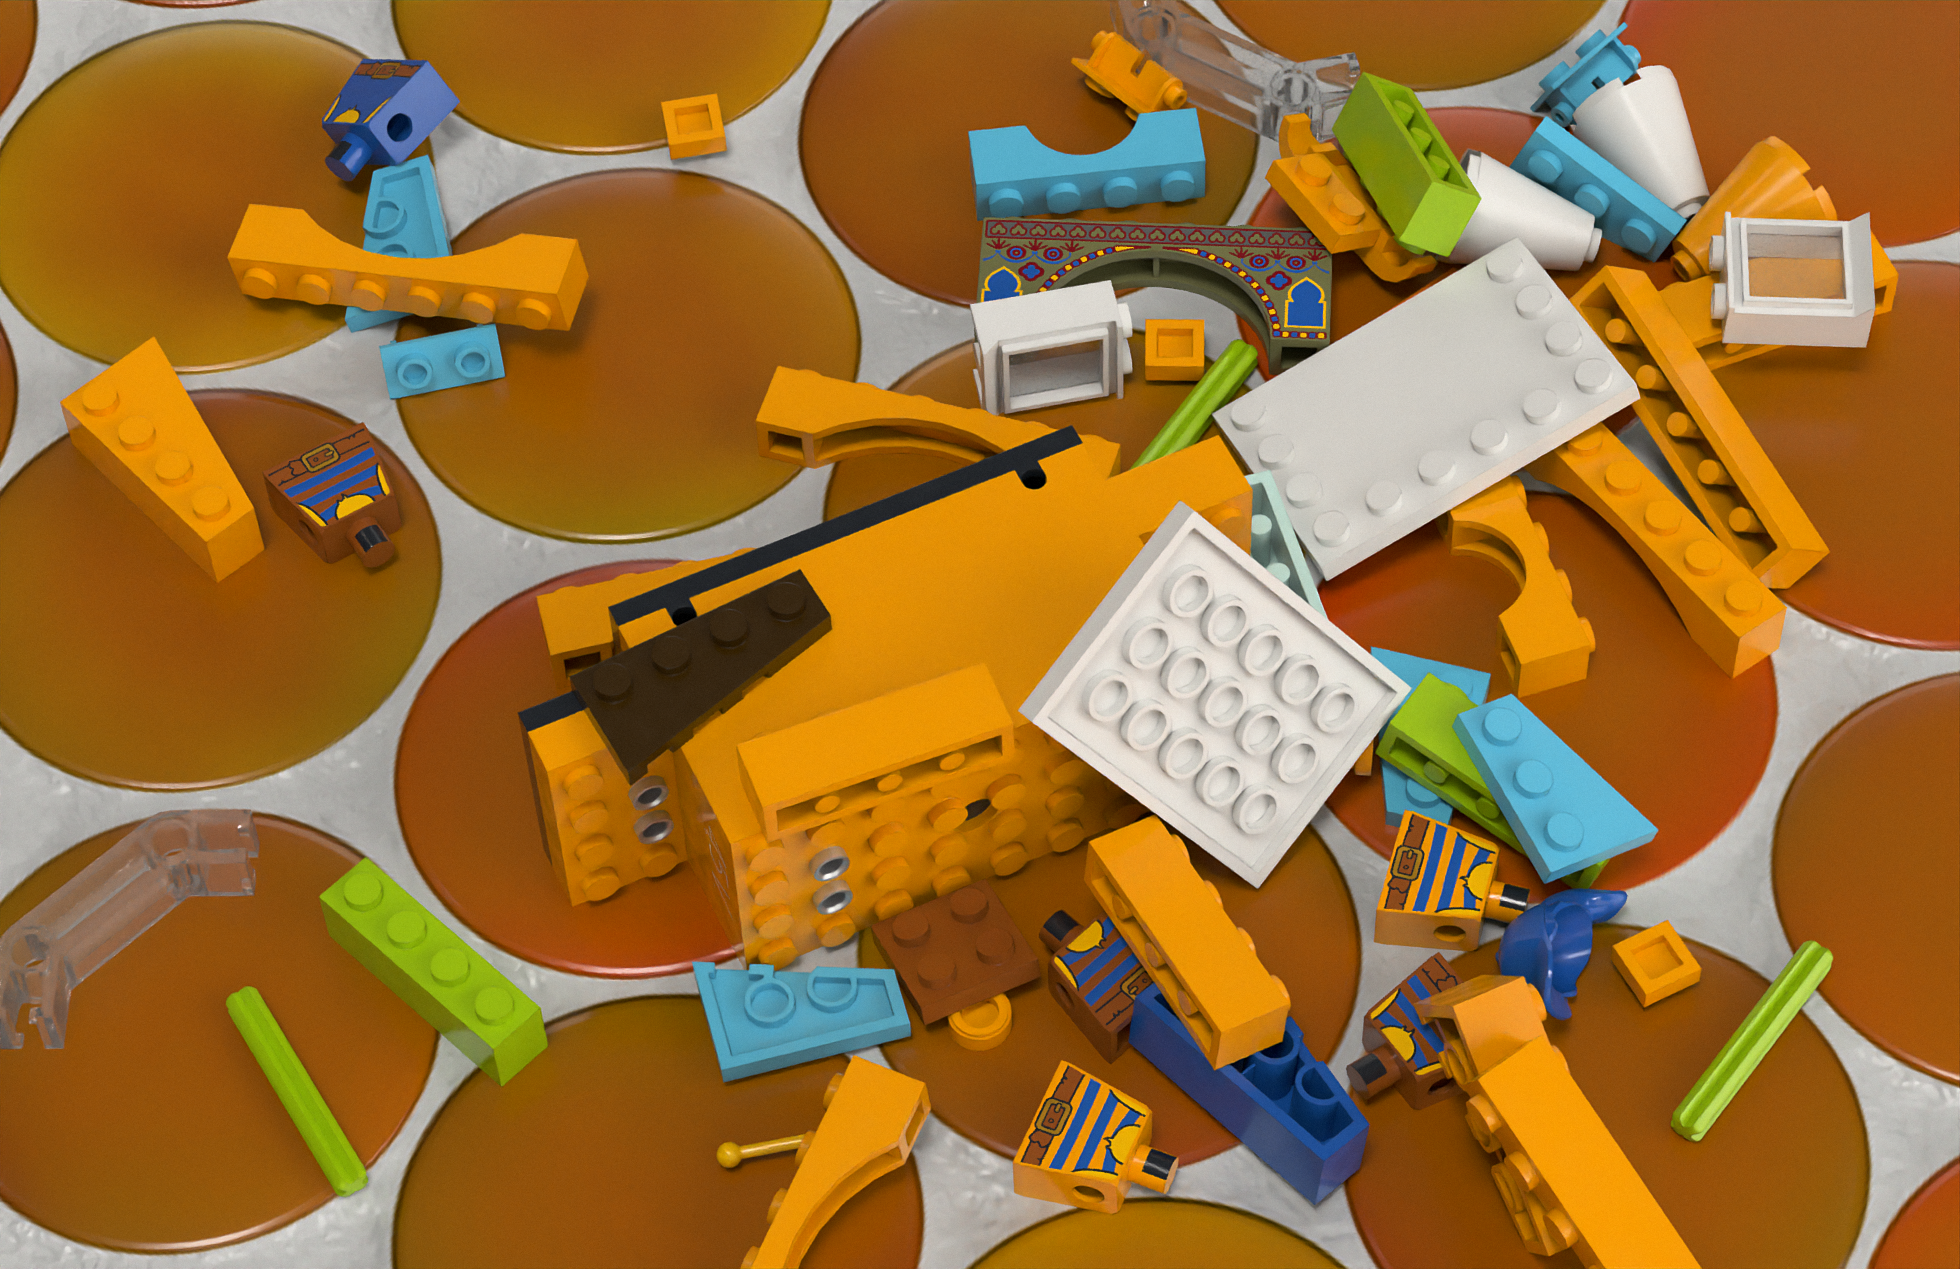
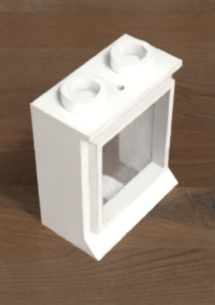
[1709,212,1875,348]
[970,280,1133,416]

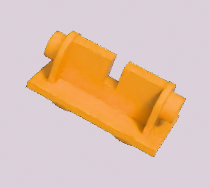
[1071,31,1187,121]

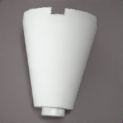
[1570,65,1710,232]
[1434,148,1602,271]

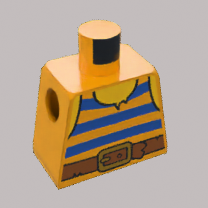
[1374,810,1531,952]
[1013,1060,1179,1214]

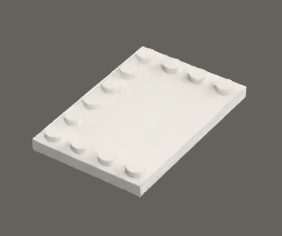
[1212,237,1640,581]
[1018,500,1412,889]

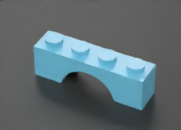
[968,108,1206,221]

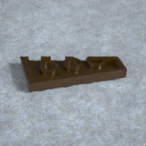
[569,569,832,786]

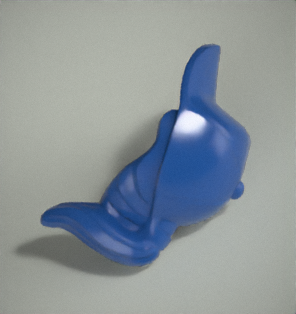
[1495,888,1628,1020]

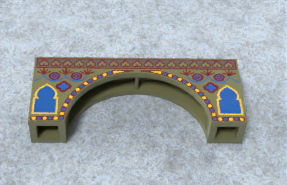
[974,216,1332,375]

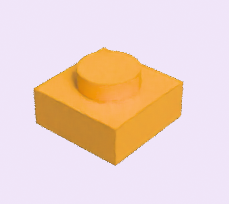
[661,93,727,160]
[1145,319,1204,381]
[1610,920,1702,1008]

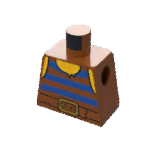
[262,422,402,568]
[1039,910,1154,1064]
[1346,952,1466,1110]

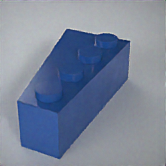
[1128,983,1370,1205]

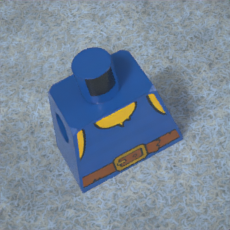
[322,59,460,181]

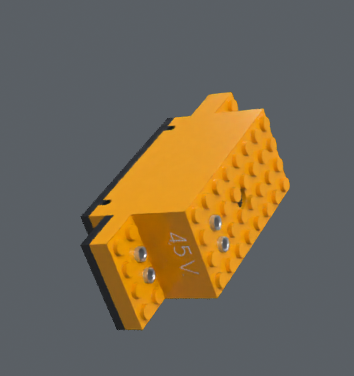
[518,425,1253,971]

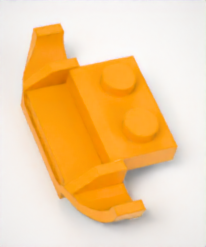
[1265,113,1438,282]

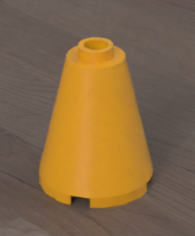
[1670,136,1837,282]

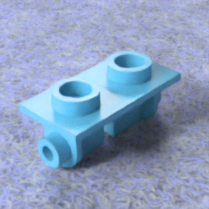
[1530,22,1641,127]
[379,323,505,400]

